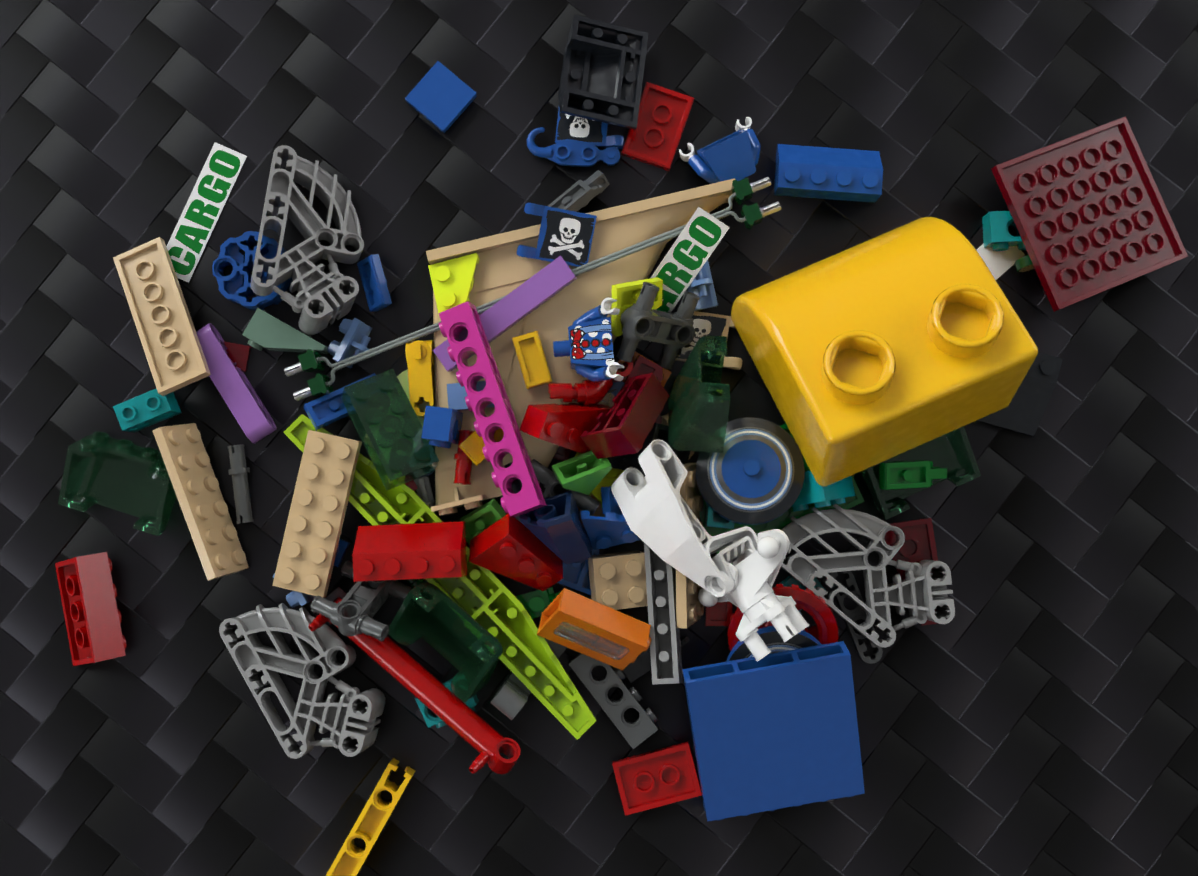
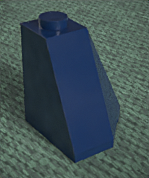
[519,491,592,565]

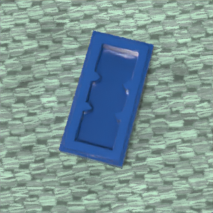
[357,254,392,312]

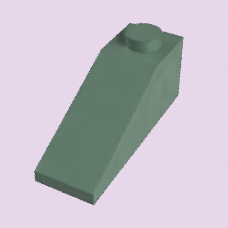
[242,308,329,354]

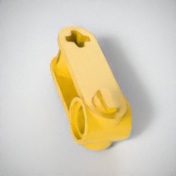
[405,340,434,418]

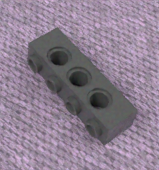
[568,653,659,749]

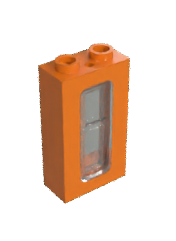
[537,588,651,670]

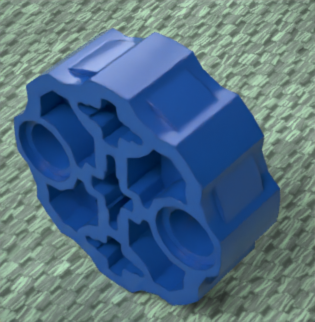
[212,231,292,311]

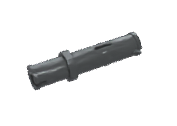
[227,444,254,524]

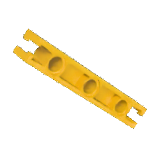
[326,758,416,876]

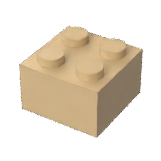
[588,550,648,610]

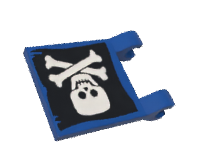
[555,107,625,150]
[517,202,597,267]

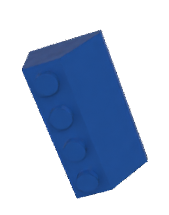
[774,144,883,203]

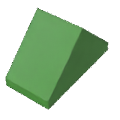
[552,451,612,495]

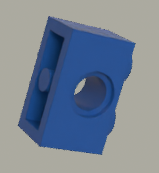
[421,406,463,448]

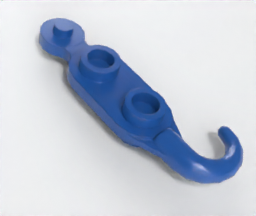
[527,127,620,167]

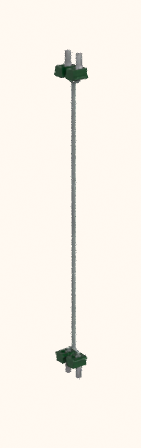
[284,177,781,401]

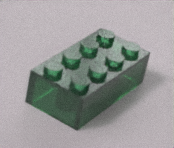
[342,369,439,491]

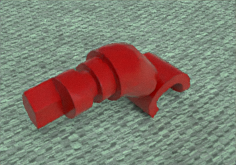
[548,361,634,405]

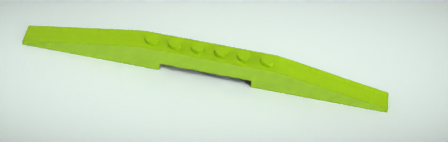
[283,414,597,740]

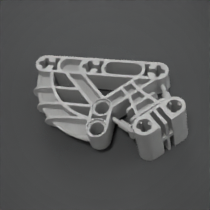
[250,145,364,335]
[781,504,955,648]
[219,603,385,759]

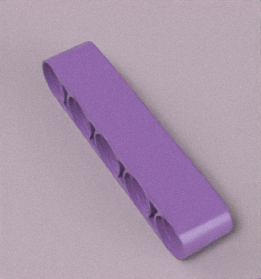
[196,323,277,444]

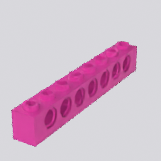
[439,301,546,517]

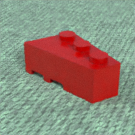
[519,403,611,454]
[469,513,563,591]

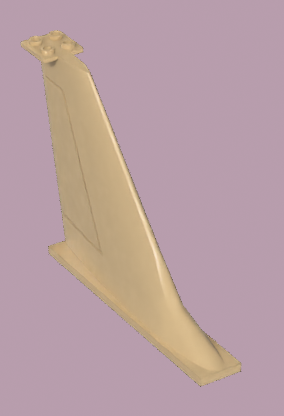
[426,178,736,516]

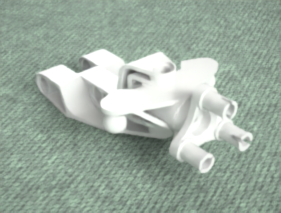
[611,439,809,662]

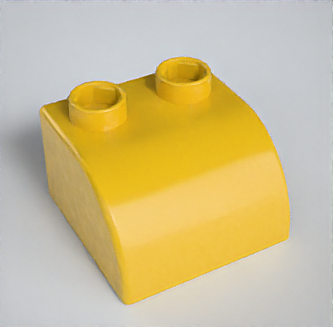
[731,217,1038,487]

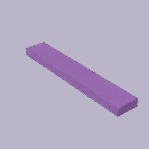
[433,256,577,372]

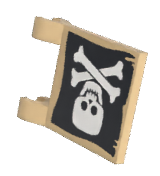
[675,311,742,370]

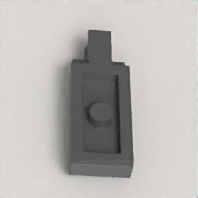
[548,170,610,212]

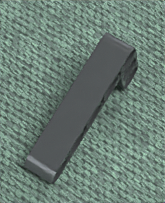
[490,638,567,720]

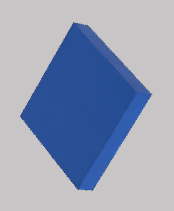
[405,61,477,133]

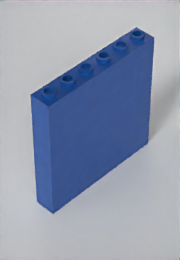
[682,641,865,822]

